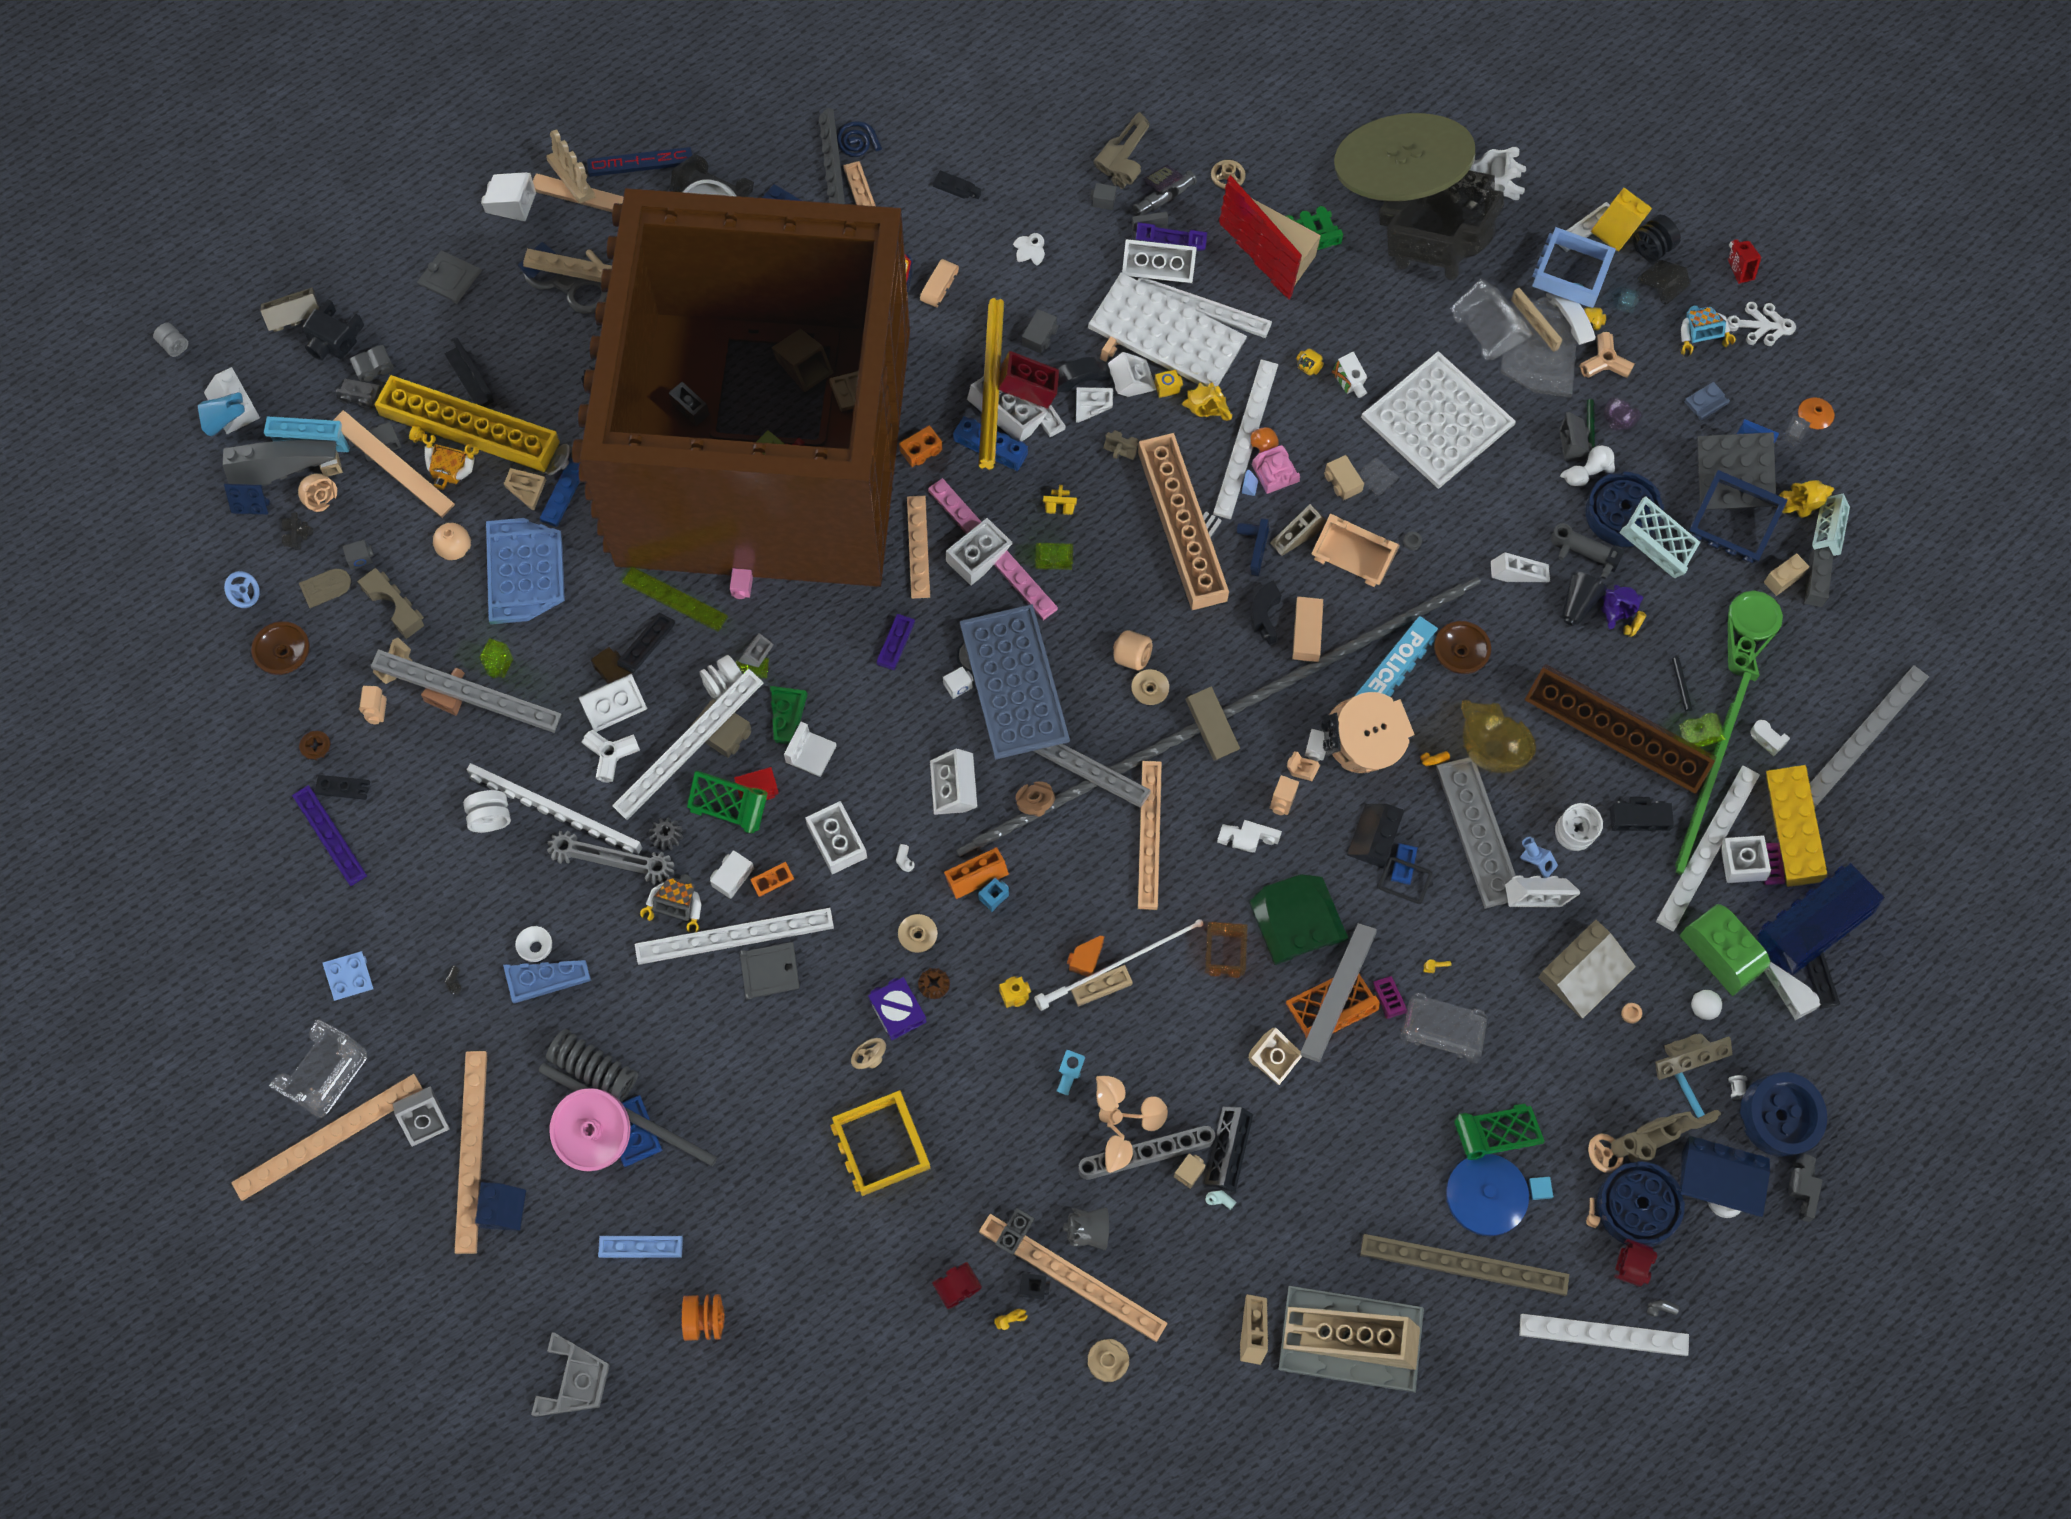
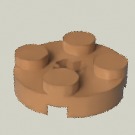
[1016,781,1055,817]

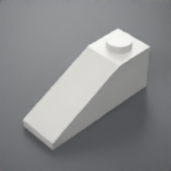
[1491,553,1550,582]
[1764,962,1821,1020]

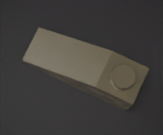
[1270,504,1327,556]

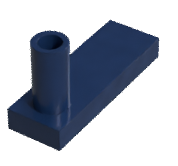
[1237,519,1269,577]

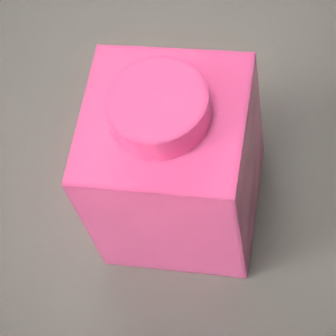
[730,568,753,599]

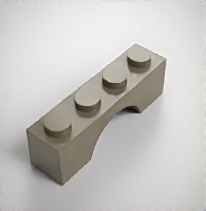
[357,568,424,639]

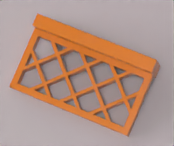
[1286,974,1380,1039]

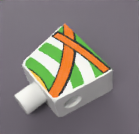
[1332,352,1367,398]

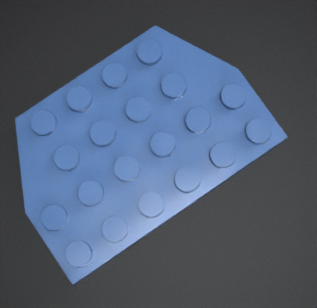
[486,518,565,625]

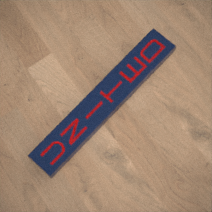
[587,147,693,177]

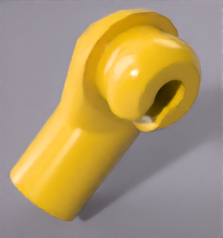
[1623,611,1646,637]

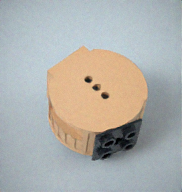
[1321,692,1415,773]

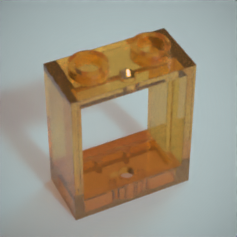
[1205,922,1247,978]

